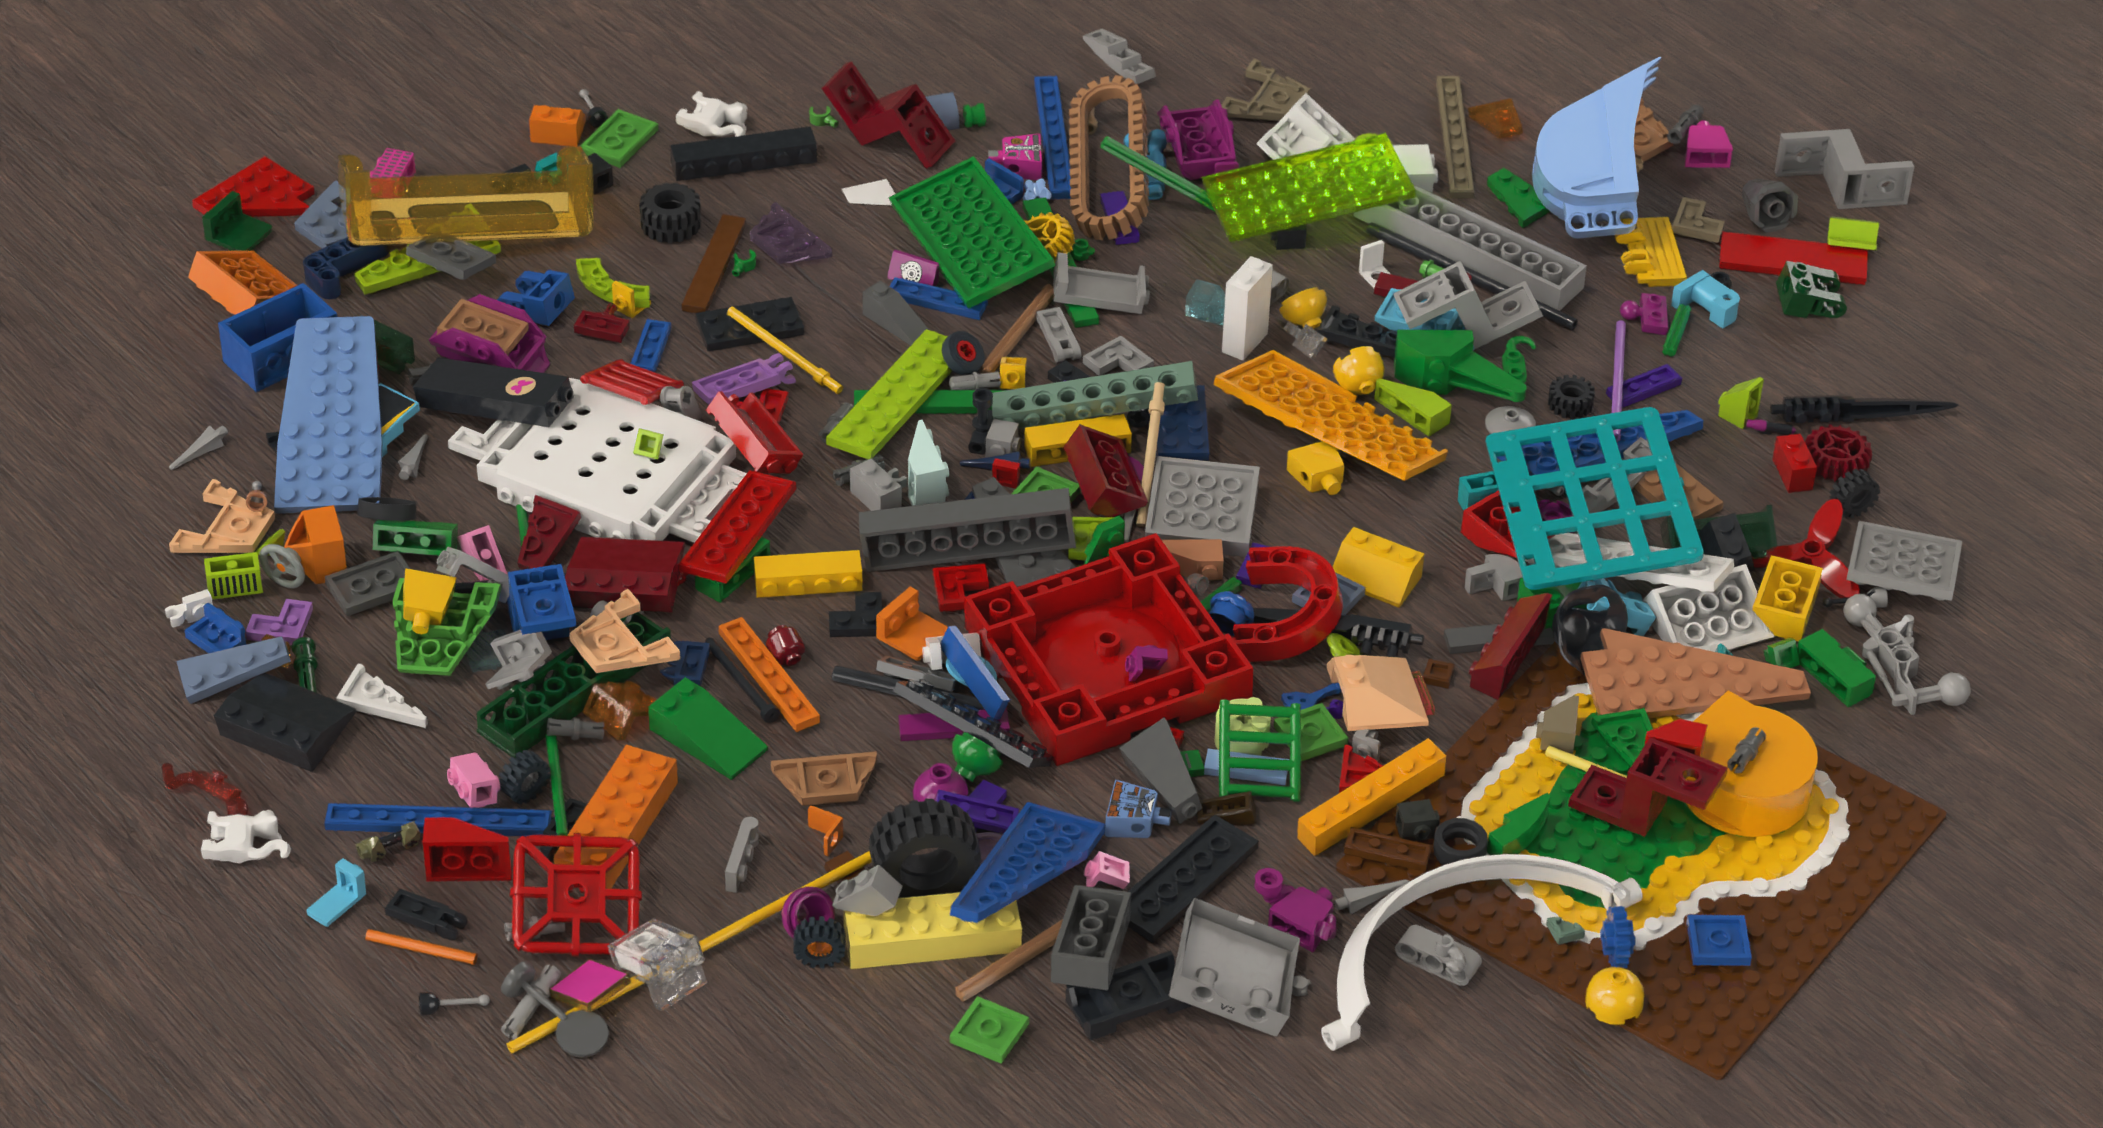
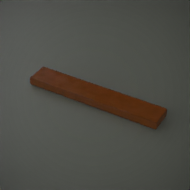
[682,214,746,313]

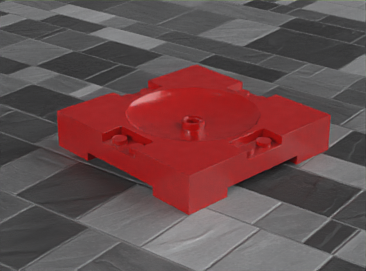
[964,533,1253,766]

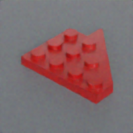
[192,156,315,217]

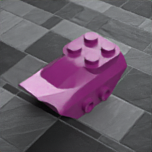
[1157,99,1236,180]
[429,294,550,373]

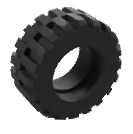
[869,799,981,898]

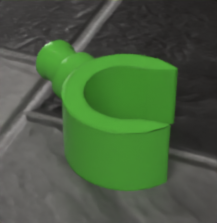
[809,106,839,128]

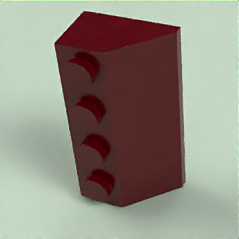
[1064,424,1148,517]
[1468,593,1552,700]

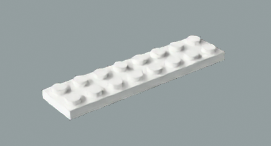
[1525,533,1734,592]

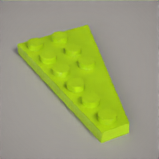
[354,204,501,295]

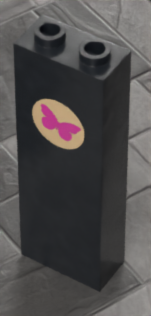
[413,357,574,427]

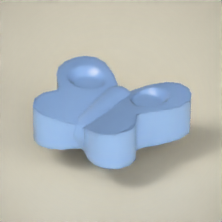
[1023,179,1051,201]

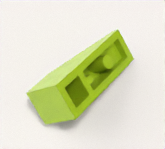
[1374,378,1452,437]

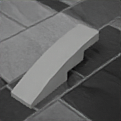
[1083,29,1156,84]

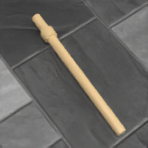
[1136,382,1165,527]

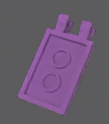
[692,353,796,405]

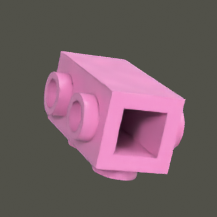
[447,753,500,808]

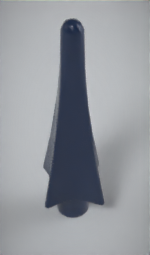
[959,451,1030,470]

